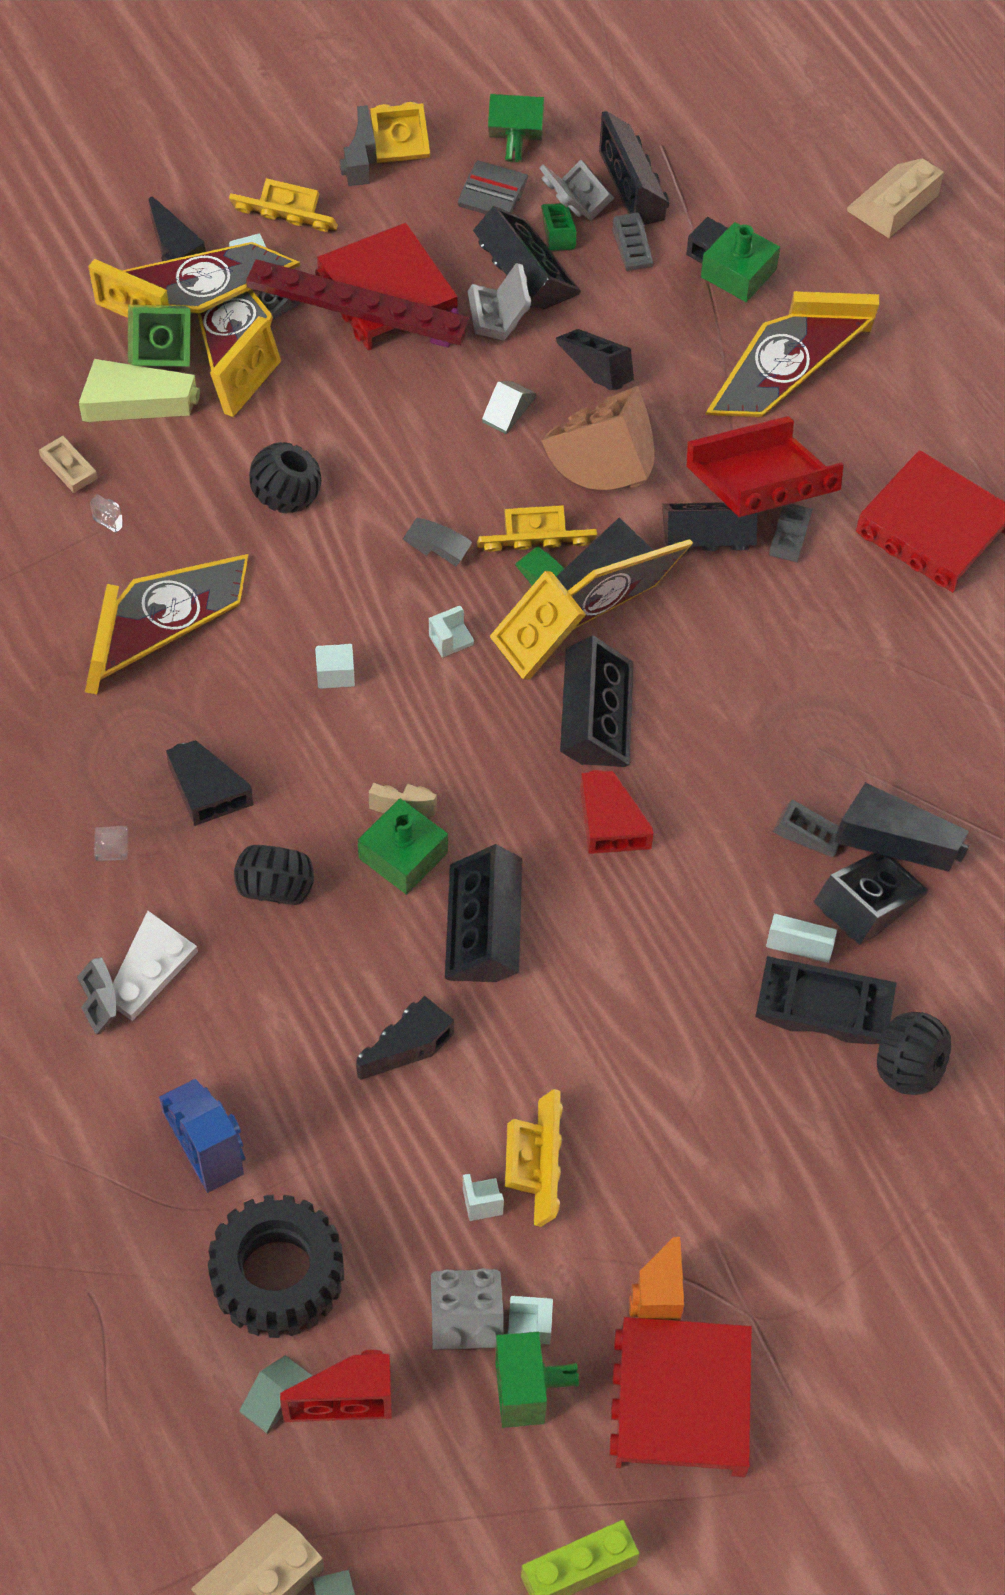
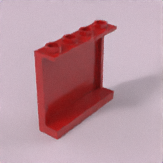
[315,223,458,351]
[686,416,844,517]
[856,450,1005,593]
[609,1317,752,1477]

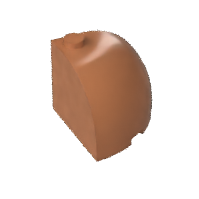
[541,386,654,490]

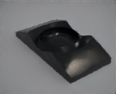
[755,956,897,1044]

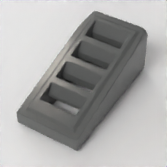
[612,213,653,271]
[772,799,840,857]

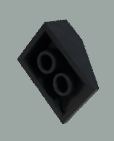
[814,853,929,945]

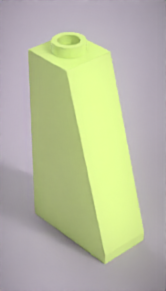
[79,359,200,422]

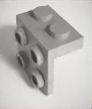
[539,160,614,221]
[467,263,531,341]
[431,1268,503,1350]

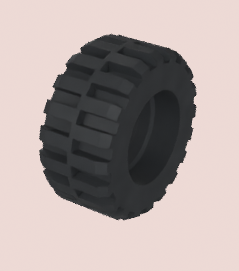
[208,1194,344,1338]

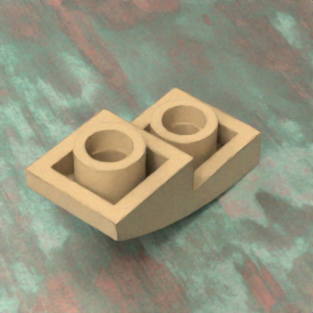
[368,783,437,817]

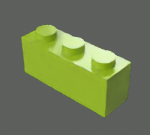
[521,1519,640,1595]

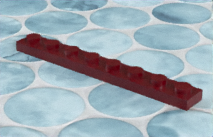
[246,259,470,346]

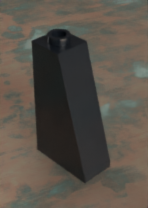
[556,517,654,591]
[834,782,969,872]

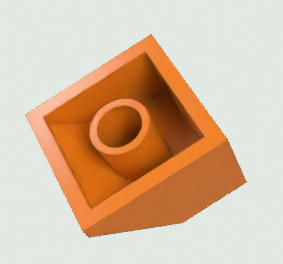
[629,1237,684,1321]

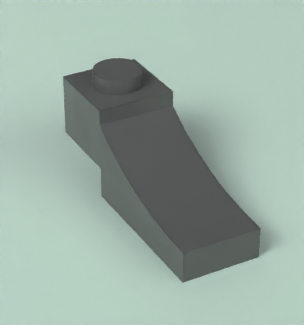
[339,105,376,186]

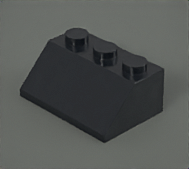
[662,502,757,551]

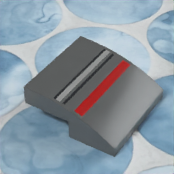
[458,160,528,214]

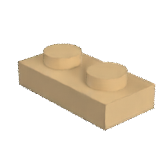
[39,436,98,493]

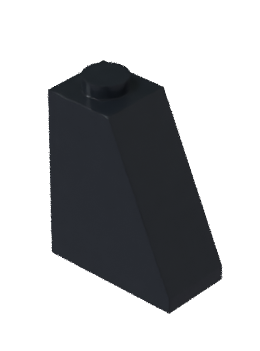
[166,740,254,826]

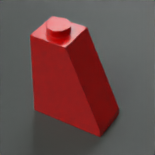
[580,770,654,854]

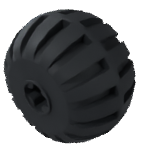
[249,442,322,513]
[234,845,314,905]
[877,1012,951,1095]

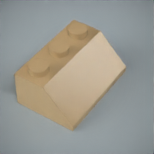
[847,158,944,238]
[191,1513,325,1595]

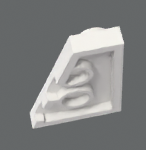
[113,911,198,1021]

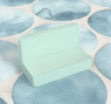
[766,914,837,963]

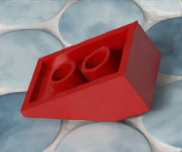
[280,1349,392,1422]

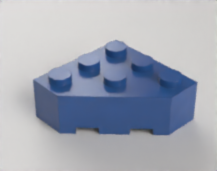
[159,1079,246,1193]

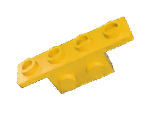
[229,178,338,232]
[477,505,597,552]
[505,1089,563,1227]

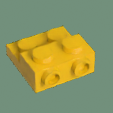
[370,102,430,163]

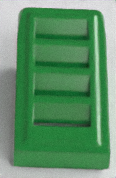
[541,203,577,251]

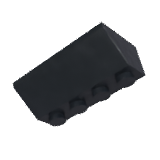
[599,111,669,225]
[473,206,581,310]
[560,635,634,767]
[445,844,522,982]

